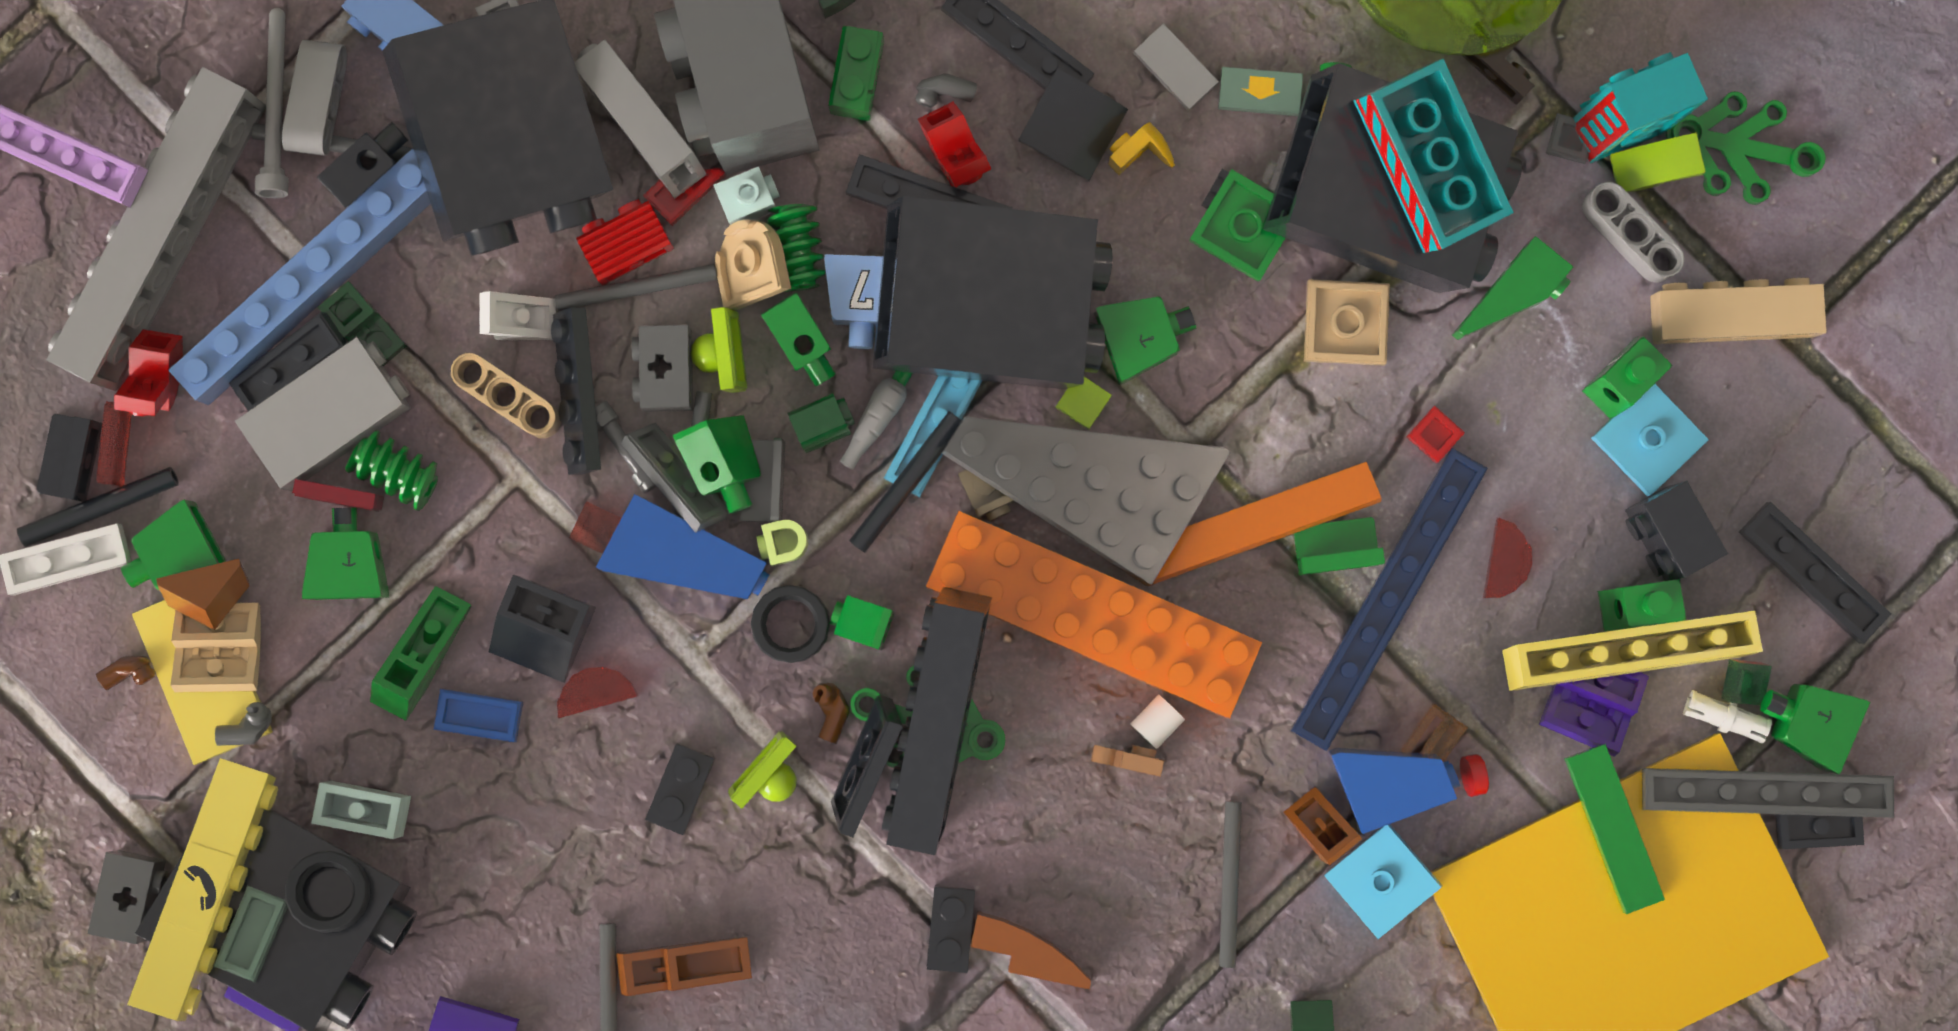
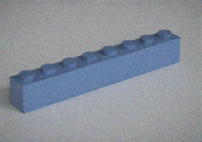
[168,149,431,405]

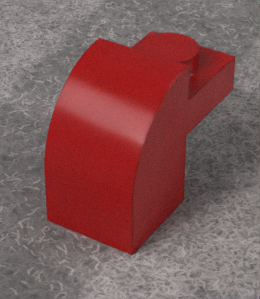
[917,101,992,187]
[114,329,183,417]

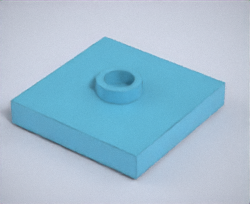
[1591,384,1709,497]
[1324,824,1442,939]

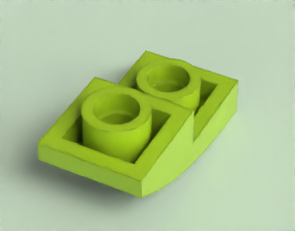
[1610,133,1705,193]

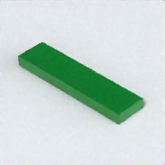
[1564,744,1665,914]

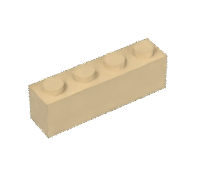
[1650,278,1826,344]

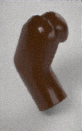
[96,656,156,690]
[812,683,850,744]

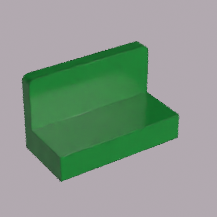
[1293,517,1385,575]

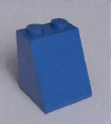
[1329,748,1460,834]

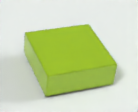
[1055,377,1112,430]

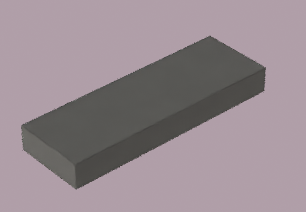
[621,423,729,533]

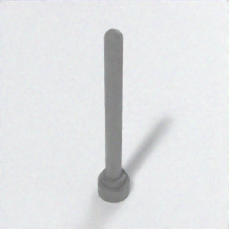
[255,8,289,199]

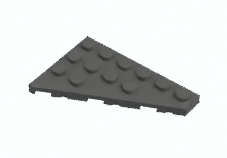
[942,416,1231,587]

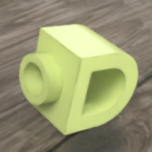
[756,520,808,566]

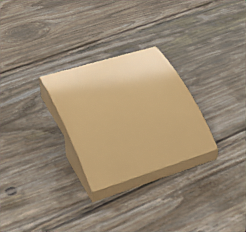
[170,603,261,692]

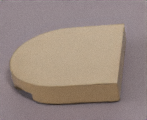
[715,220,791,311]

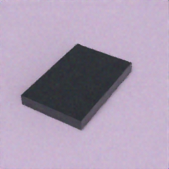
[831,694,903,838]

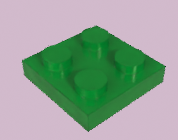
[1189,169,1285,282]

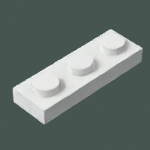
[0,523,131,596]

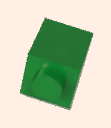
[829,595,895,651]

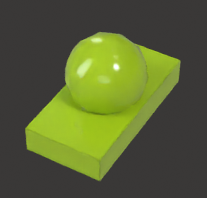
[690,307,747,393]
[728,731,797,809]

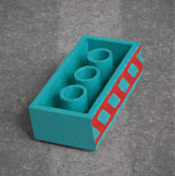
[1573,52,1708,164]
[1354,59,1514,253]

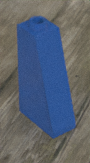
[596,494,770,599]

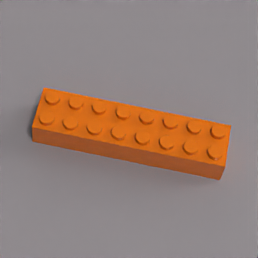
[926,511,1262,719]

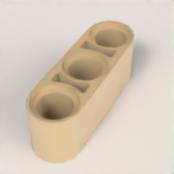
[451,353,561,438]

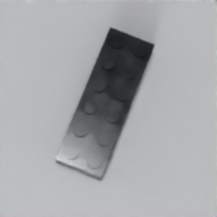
[882,587,992,855]

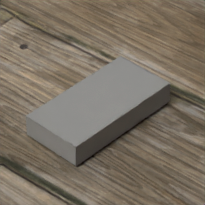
[1133,23,1219,112]

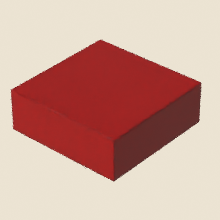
[1406,406,1465,464]

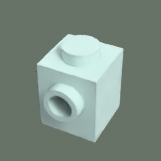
[713,166,780,225]

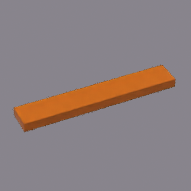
[1152,462,1382,585]

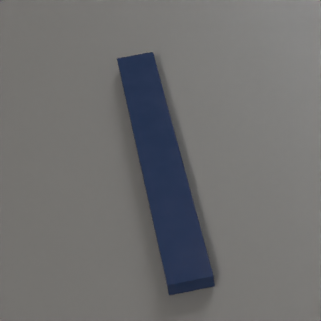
[1290,448,1488,751]

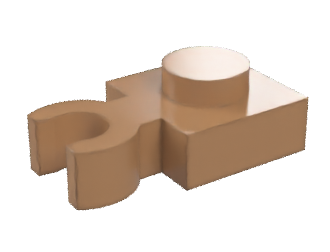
[1091,745,1164,777]

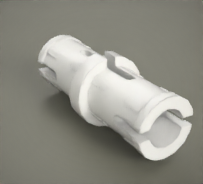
[1683,690,1772,744]

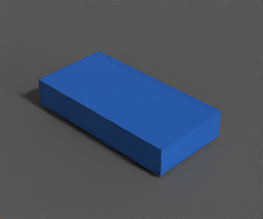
[433,689,523,742]

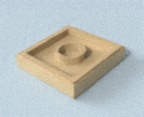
[1304,279,1390,366]

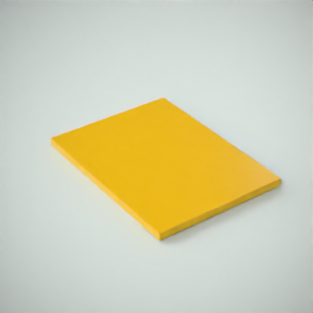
[1430,733,1829,1031]

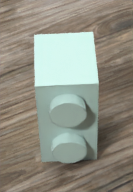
[311,781,411,839]

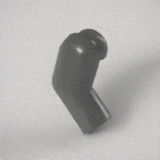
[915,73,977,108]
[215,702,272,746]

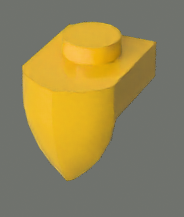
[1108,122,1175,175]

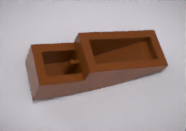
[971,911,1091,989]
[616,937,752,996]

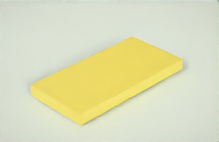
[132,600,273,765]

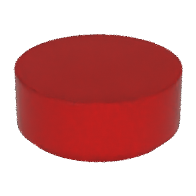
[1460,754,1489,797]

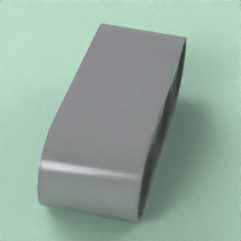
[282,40,347,156]
[1582,182,1685,283]

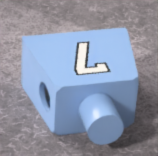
[824,254,883,349]

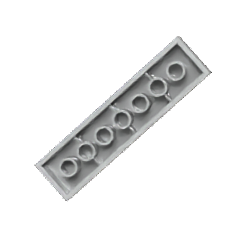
[46,67,266,391]

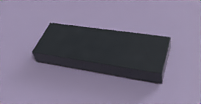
[229,312,347,411]

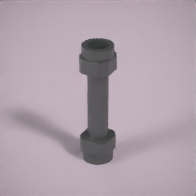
[595,401,657,494]

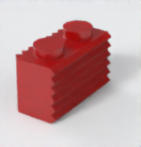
[576,199,674,286]

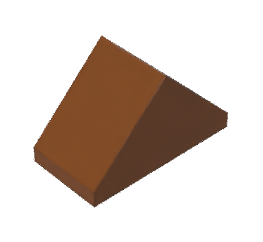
[157,559,250,630]
[1284,787,1362,865]

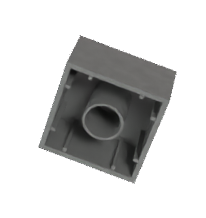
[654,0,820,175]

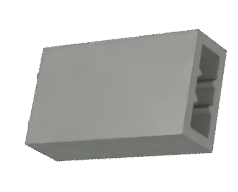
[574,39,706,199]
[235,337,411,491]

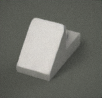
[480,291,556,340]

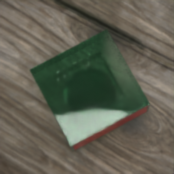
[1721,659,1772,705]

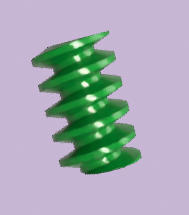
[767,204,826,292]
[345,430,438,511]

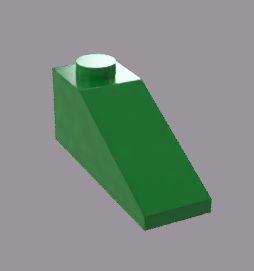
[1452,236,1573,340]
[370,586,471,721]

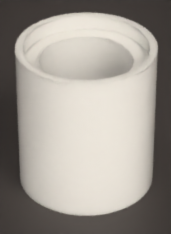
[1130,694,1185,749]

